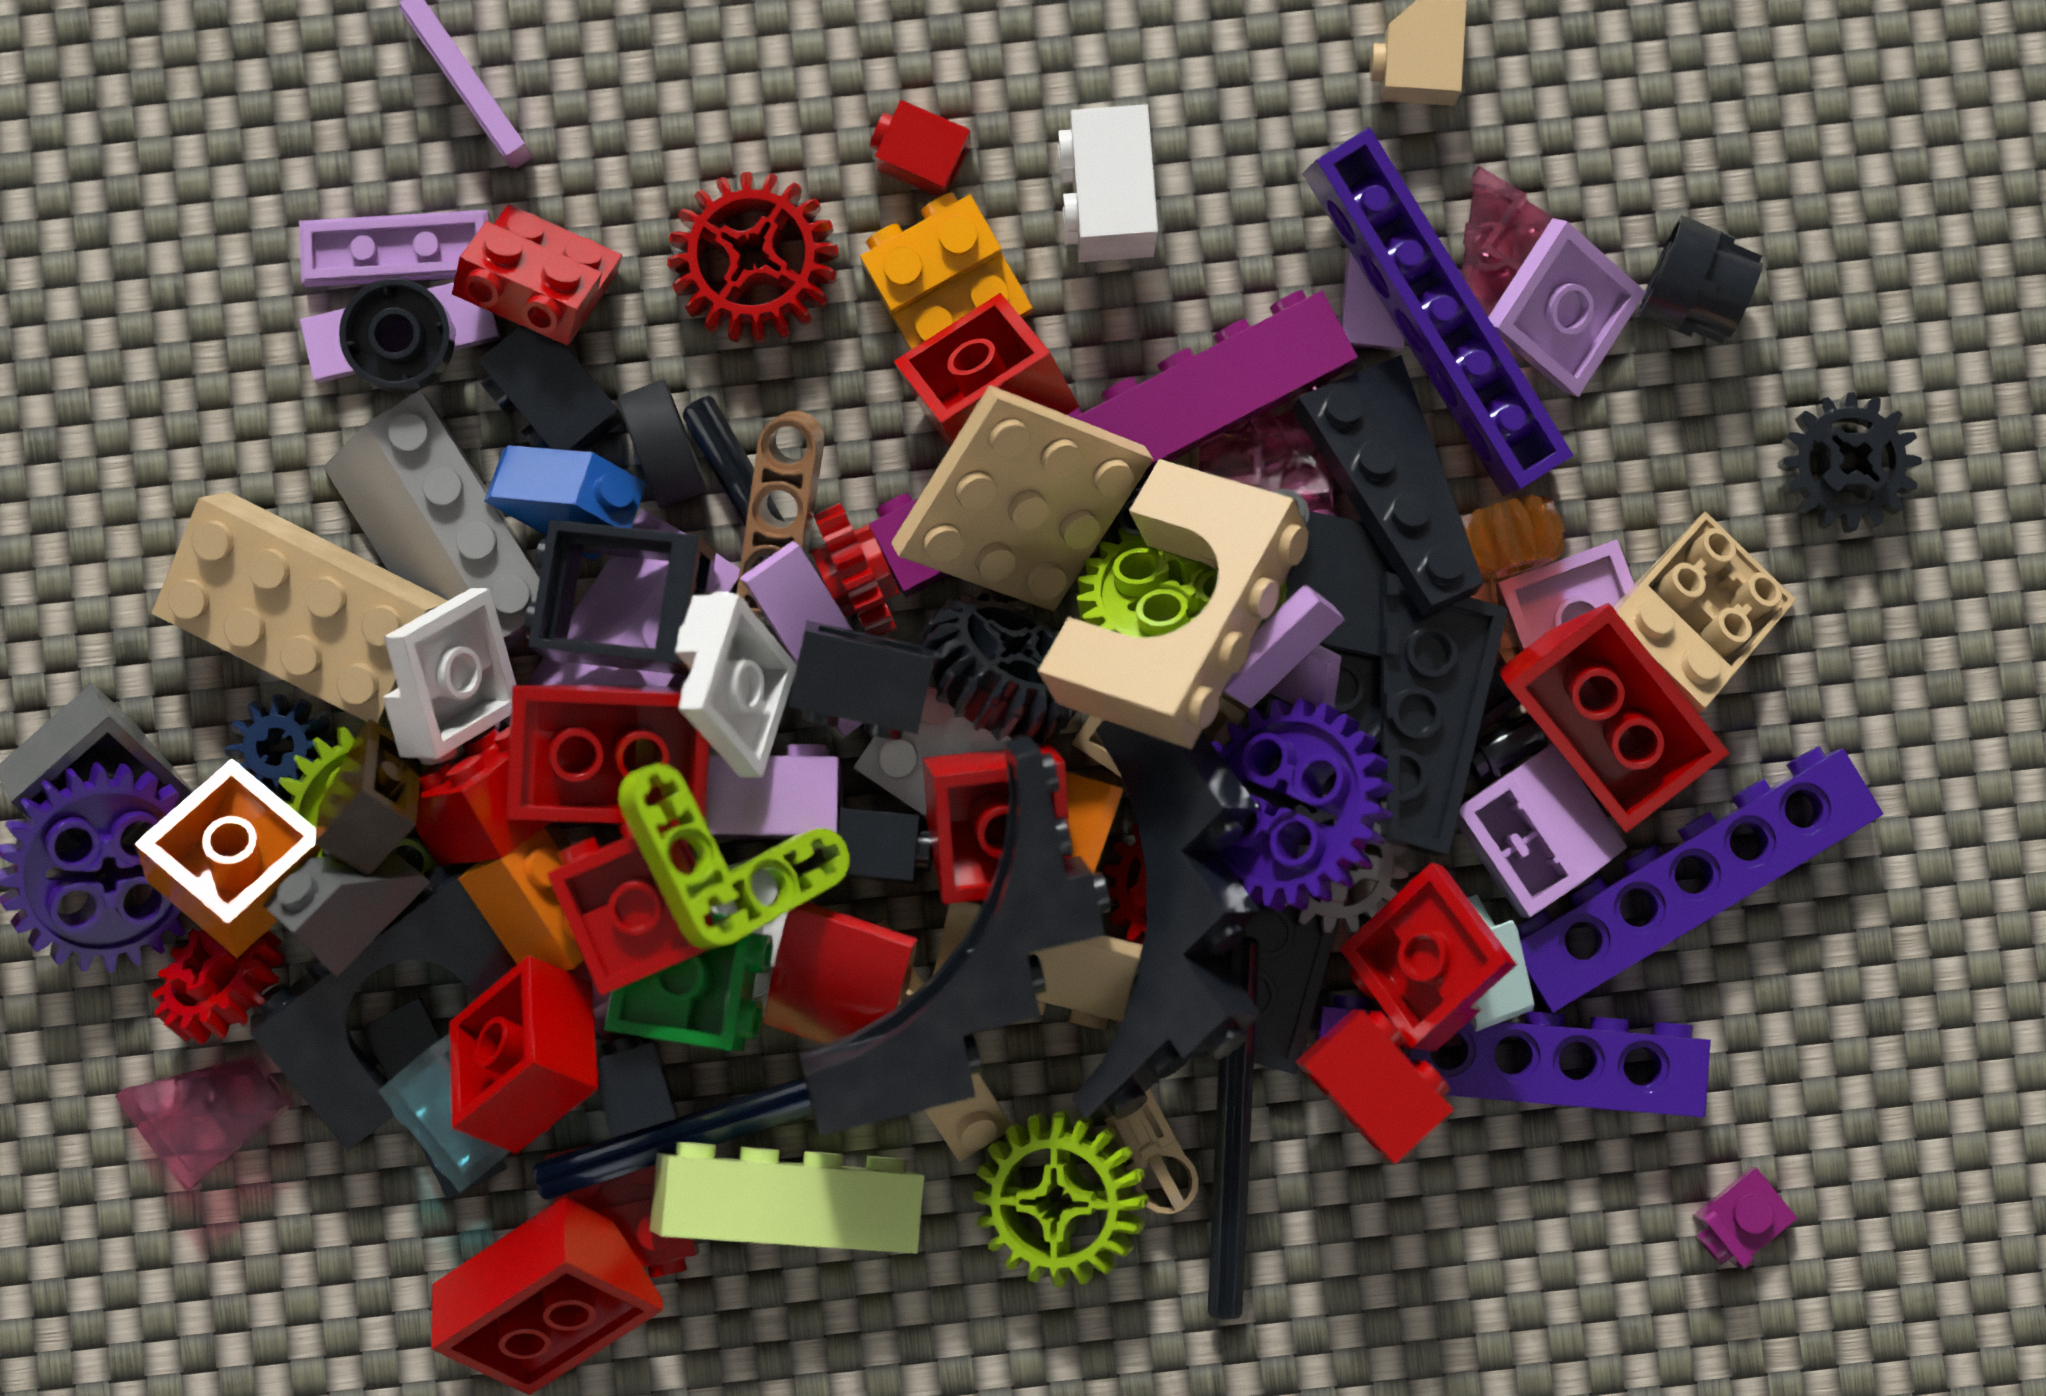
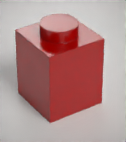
[869,99,971,197]

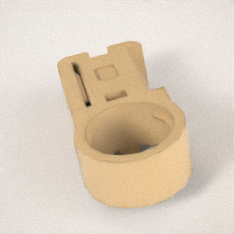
[1104,1089,1199,1214]

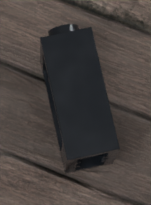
[524,520,716,676]

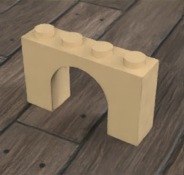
[1038,459,1309,749]

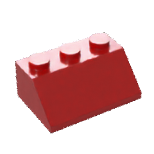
[1498,602,1730,833]
[431,1196,663,1395]

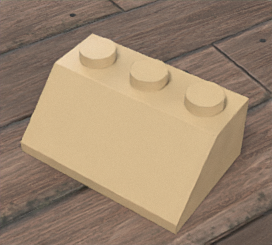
[934,902,1143,1031]

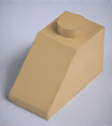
[1370,0,1467,106]

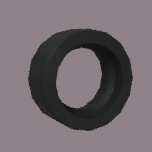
[617,379,707,509]

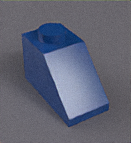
[484,445,647,561]

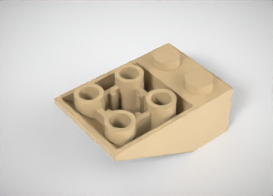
[1613,511,1796,714]

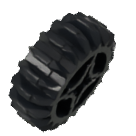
[919,593,1078,745]

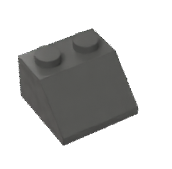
[0,683,193,878]

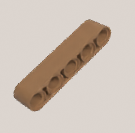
[736,411,824,655]

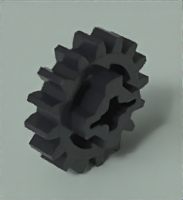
[1778,392,1922,533]

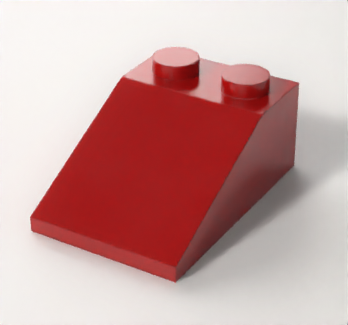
[506,685,710,825]

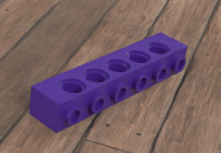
[1302,127,1574,496]
[1516,746,1884,1013]
[1312,995,1711,1118]

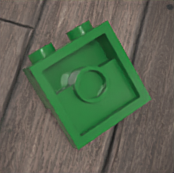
[604,913,773,1051]

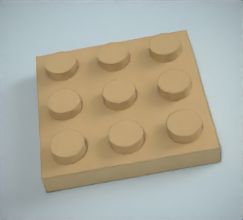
[891,385,1153,612]

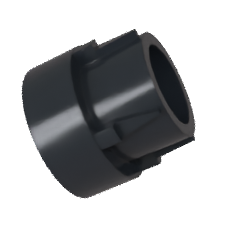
[1638,215,1763,344]
[339,278,456,394]

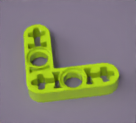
[619,764,850,949]

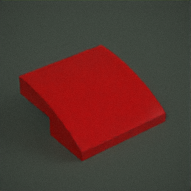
[764,901,917,1044]

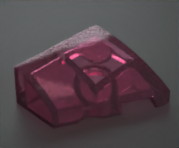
[1460,165,1557,317]
[1198,385,1333,511]
[115,1055,295,1191]

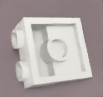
[383,588,517,765]
[675,592,797,778]

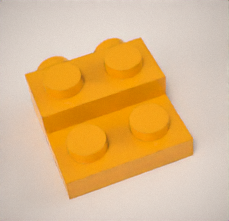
[860,192,1033,350]

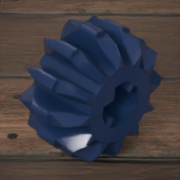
[225,694,337,801]

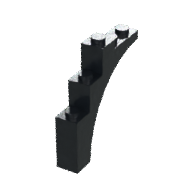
[1072,720,1261,1120]
[799,736,1111,1136]

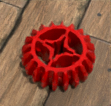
[667,172,839,344]

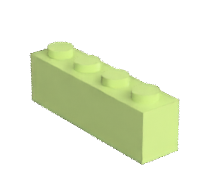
[650,1142,924,1254]

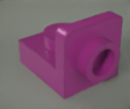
[1693,1167,1798,1269]

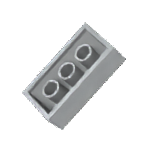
[323,390,540,649]

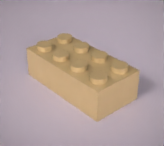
[151,492,448,725]

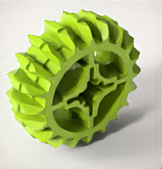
[973,1110,1148,1287]

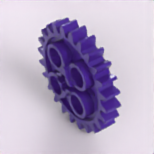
[1212,698,1394,911]
[0,763,186,972]

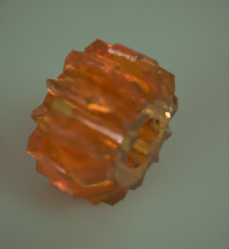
[1461,495,1566,581]

